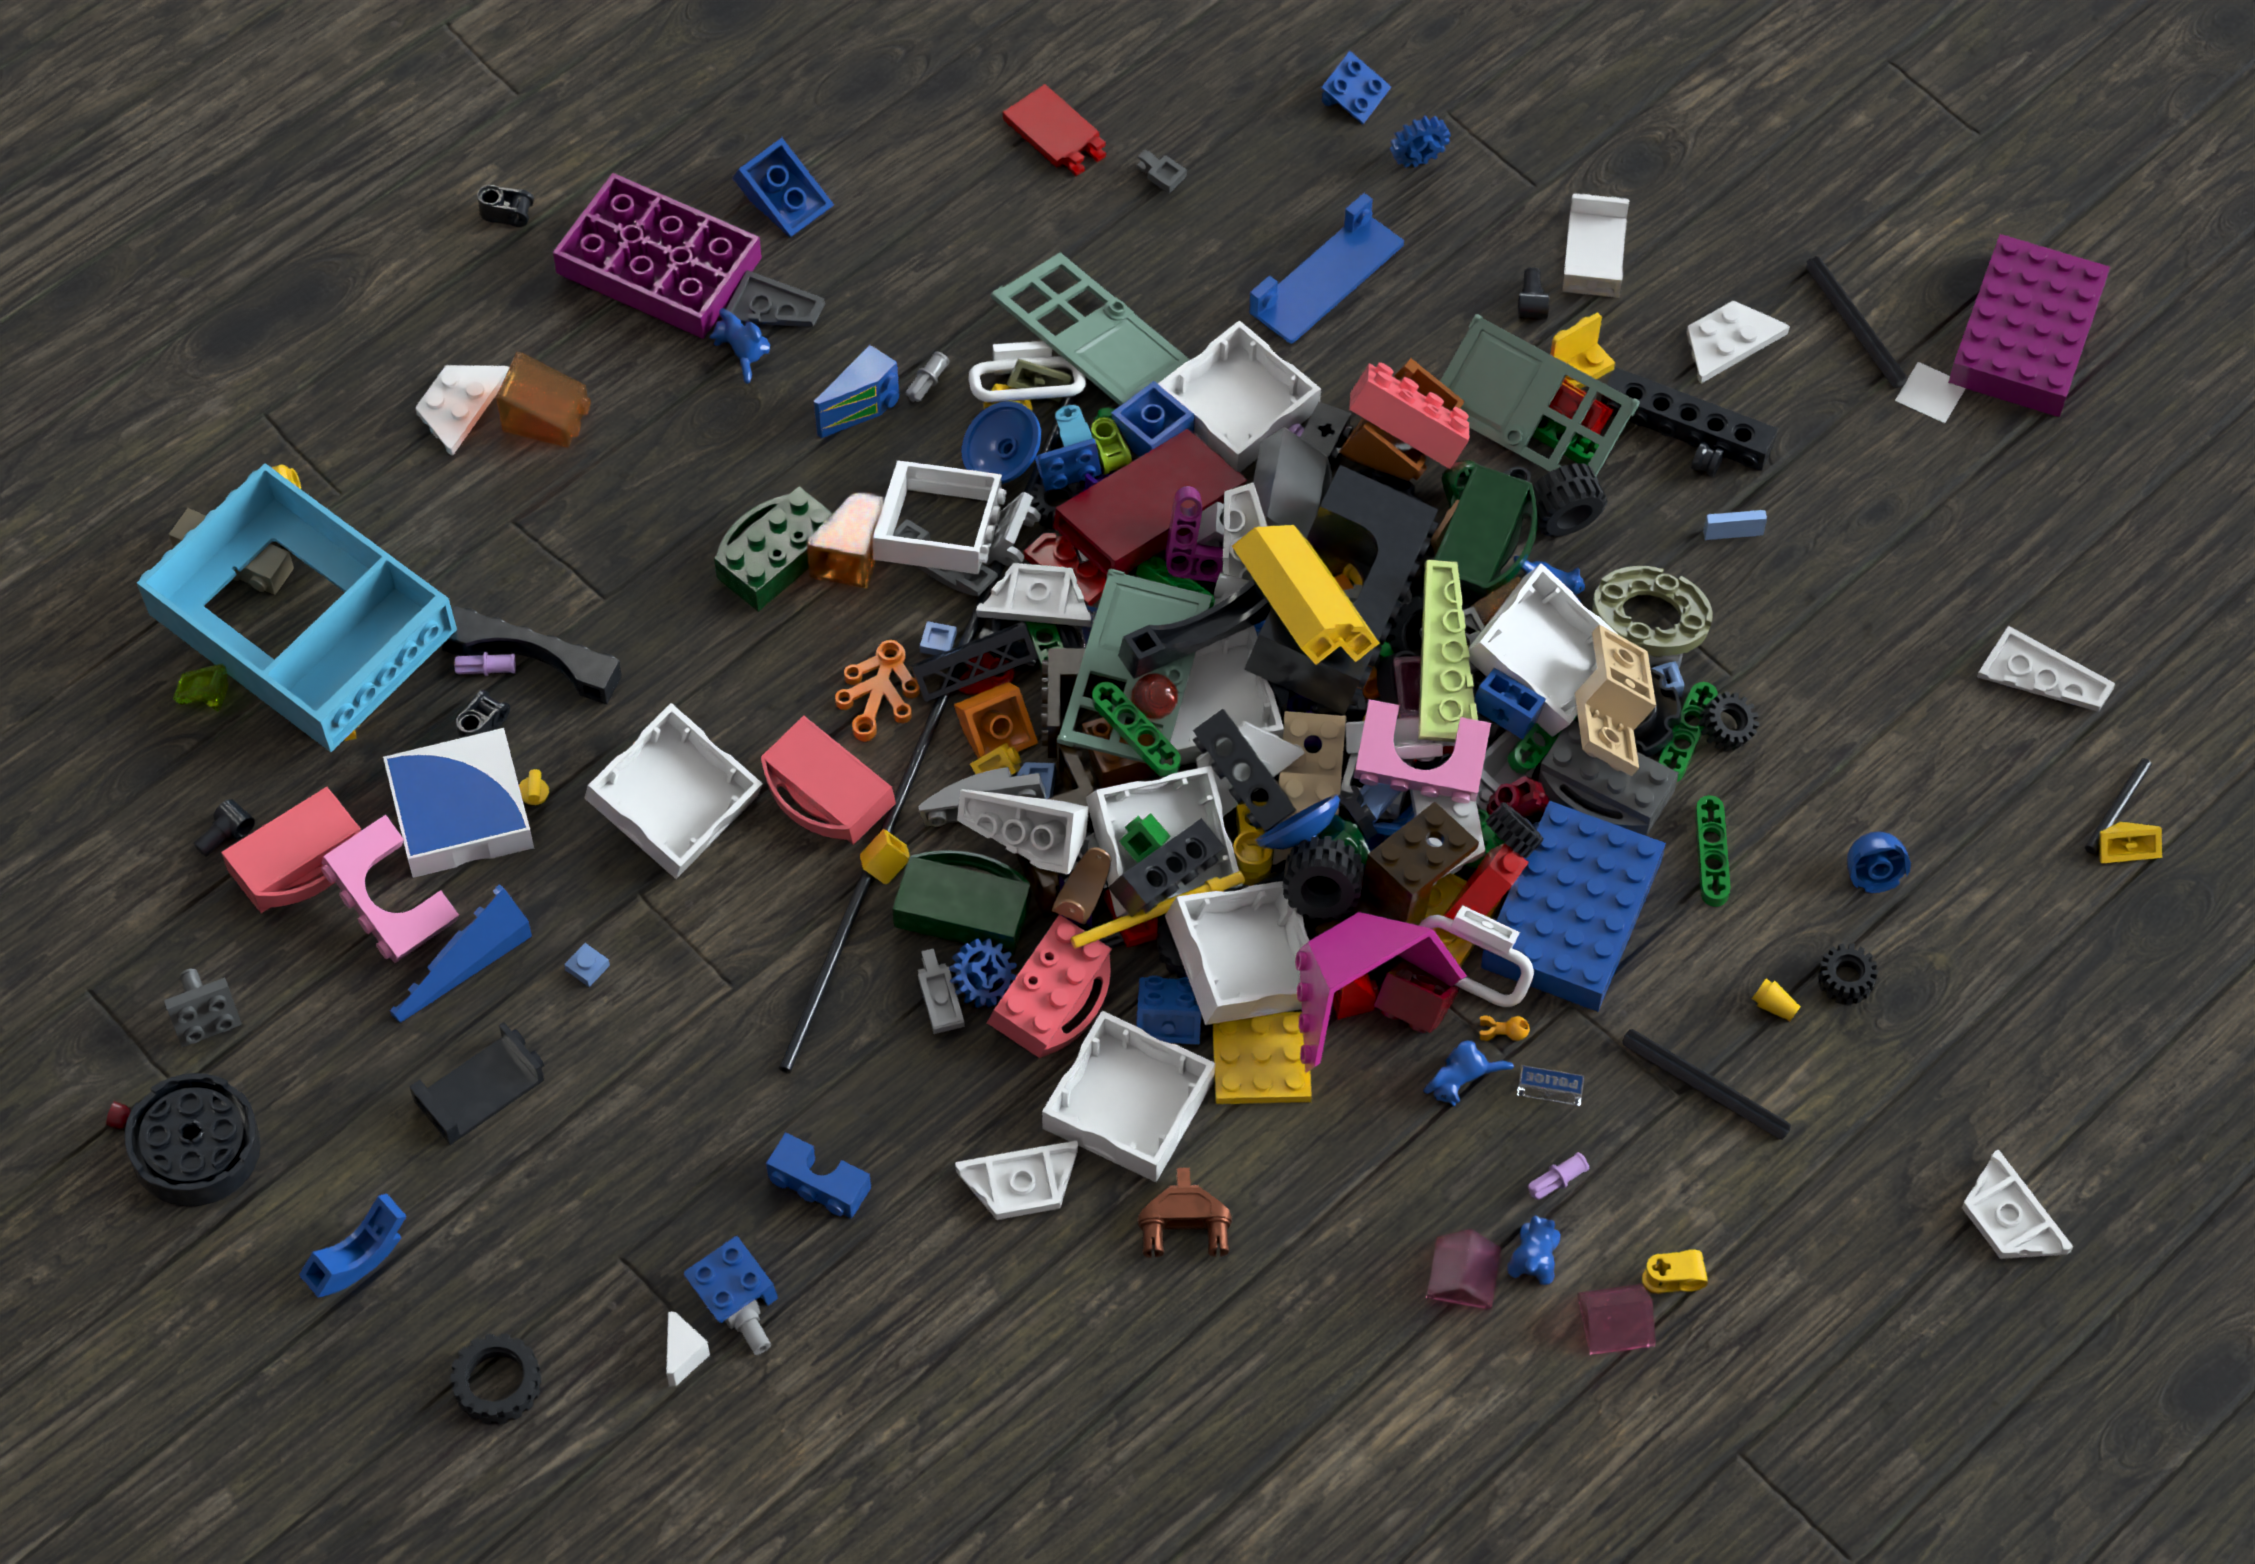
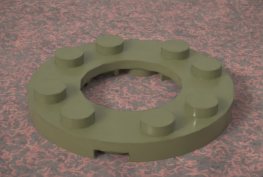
[1592,566,1713,657]

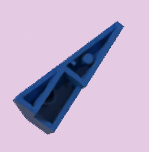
[390,884,532,1023]

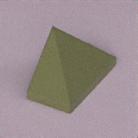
[1007,359,1071,402]

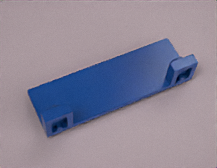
[1249,193,1404,344]

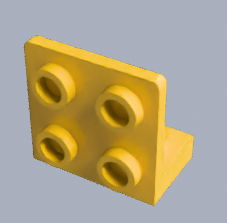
[1550,313,1615,389]

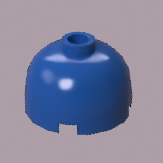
[1846,831,1911,893]

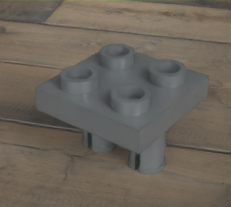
[164,969,242,1047]

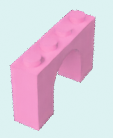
[1354,699,1491,804]
[321,815,459,963]

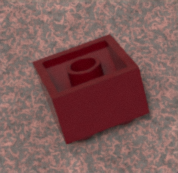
[1374,960,1460,1033]

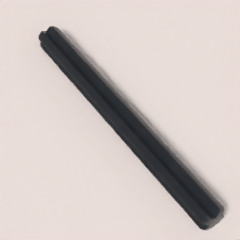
[1806,256,1907,388]
[1622,1029,1791,1140]

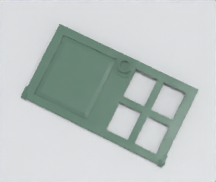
[990,253,1190,406]
[1440,314,1640,476]
[1057,569,1212,765]

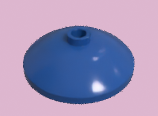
[962,401,1041,484]
[1255,794,1340,850]

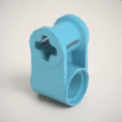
[1055,405,1093,447]

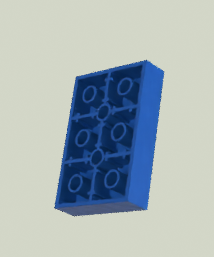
[1481,801,1666,1012]

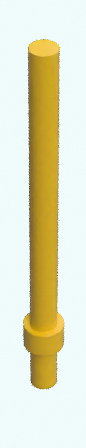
[1071,871,1245,949]

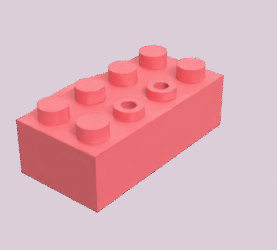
[1349,363,1469,469]
[761,716,896,845]
[221,787,361,913]
[987,914,1112,1058]

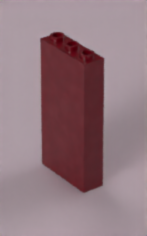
[1054,429,1247,575]

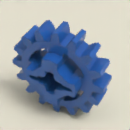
[1390,116,1451,168]
[949,939,1017,1008]

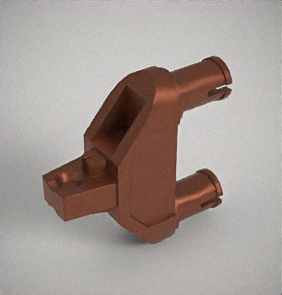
[1138,1168,1232,1258]

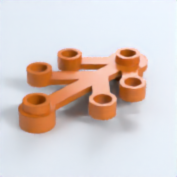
[835,640,920,742]

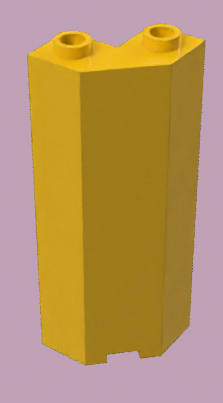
[1232,525,1379,665]

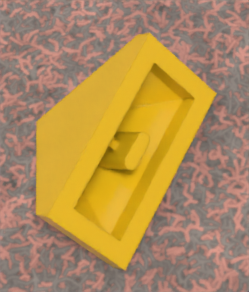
[2099,822,2162,863]

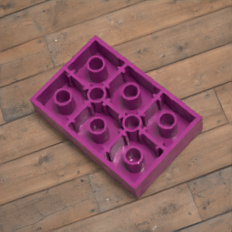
[553,173,762,339]
[1948,234,2110,417]

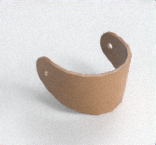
[1052,847,1112,924]

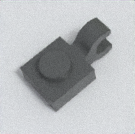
[1137,149,1187,193]

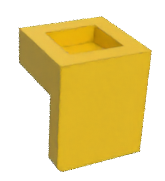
[860,829,910,885]

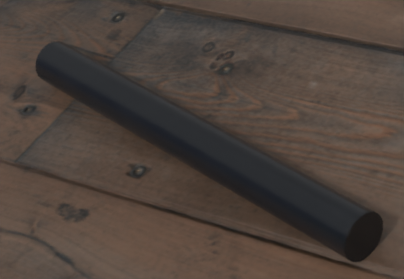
[2085,758,2152,854]

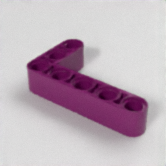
[1165,486,1223,582]

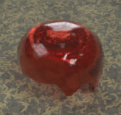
[1130,673,1179,720]

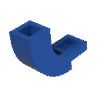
[299,1194,407,1298]

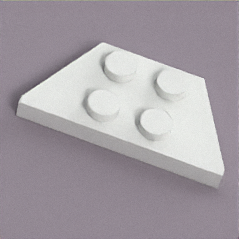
[1687,301,1789,383]
[415,365,511,455]
[976,563,1092,627]
[1196,721,1305,816]
[1410,789,1485,886]
[955,1140,1078,1220]
[1962,1150,2073,1259]

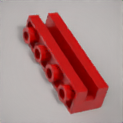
[1549,379,1613,434]

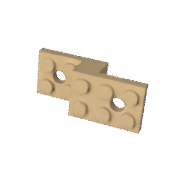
[1575,624,1656,776]
[1273,711,1346,865]

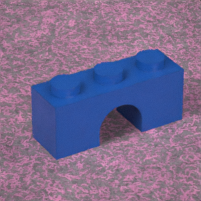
[766,1133,871,1219]

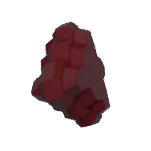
[1486,776,1549,817]

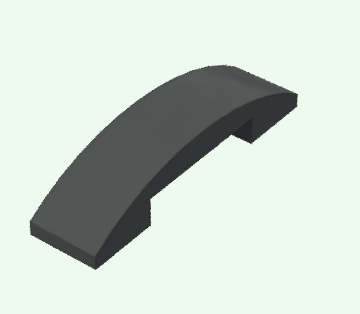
[893,519,998,596]

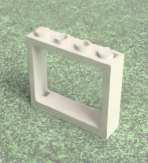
[873,460,1006,574]

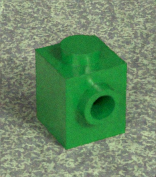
[1119,813,1171,863]

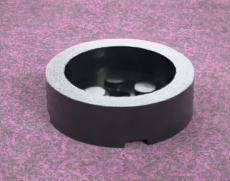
[125,1073,261,1206]

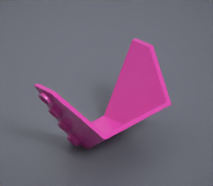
[1295,912,1467,1073]

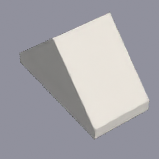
[667,1312,710,1386]

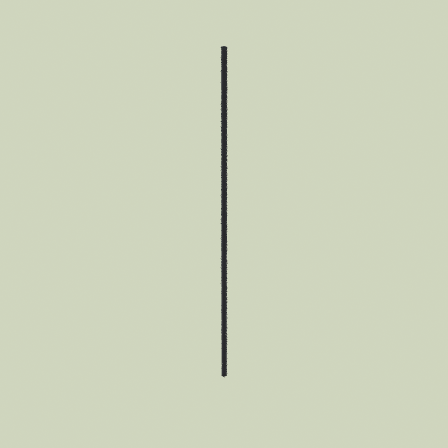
[779,382,1078,1074]

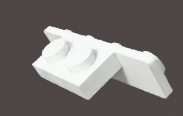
[1345,717,1455,762]

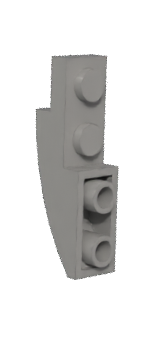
[919,767,1045,827]

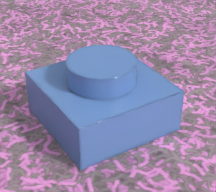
[920,621,957,655]
[564,943,610,987]

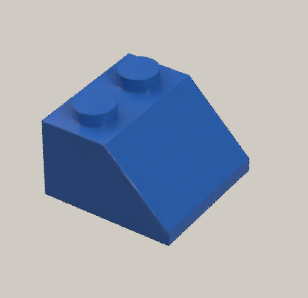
[1111,381,1194,457]

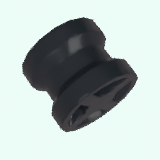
[1691,442,1724,477]

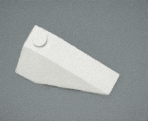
[1223,483,1267,580]
[957,789,1089,874]

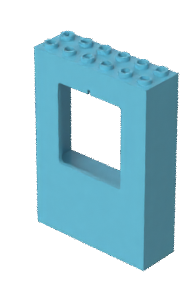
[137,463,457,752]

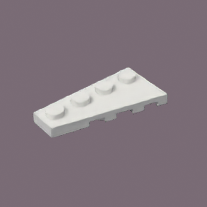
[1977,626,2115,712]

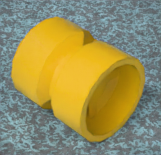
[1233,830,1273,886]

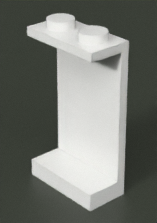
[1562,194,1629,298]

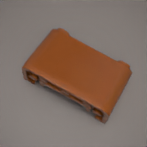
[1339,358,1465,481]

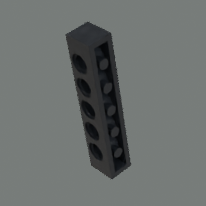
[1601,367,1778,471]

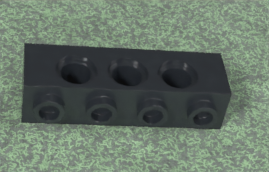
[1192,709,1297,832]
[1108,818,1225,917]

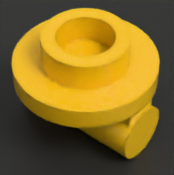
[519,769,549,805]

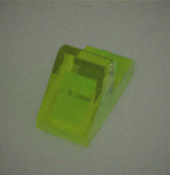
[173,663,228,711]

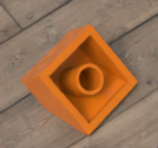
[954,682,1038,759]

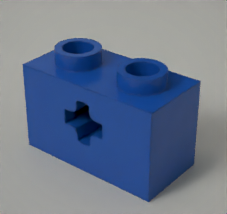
[1474,667,1546,739]

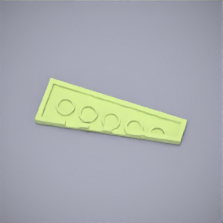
[1418,560,1478,742]

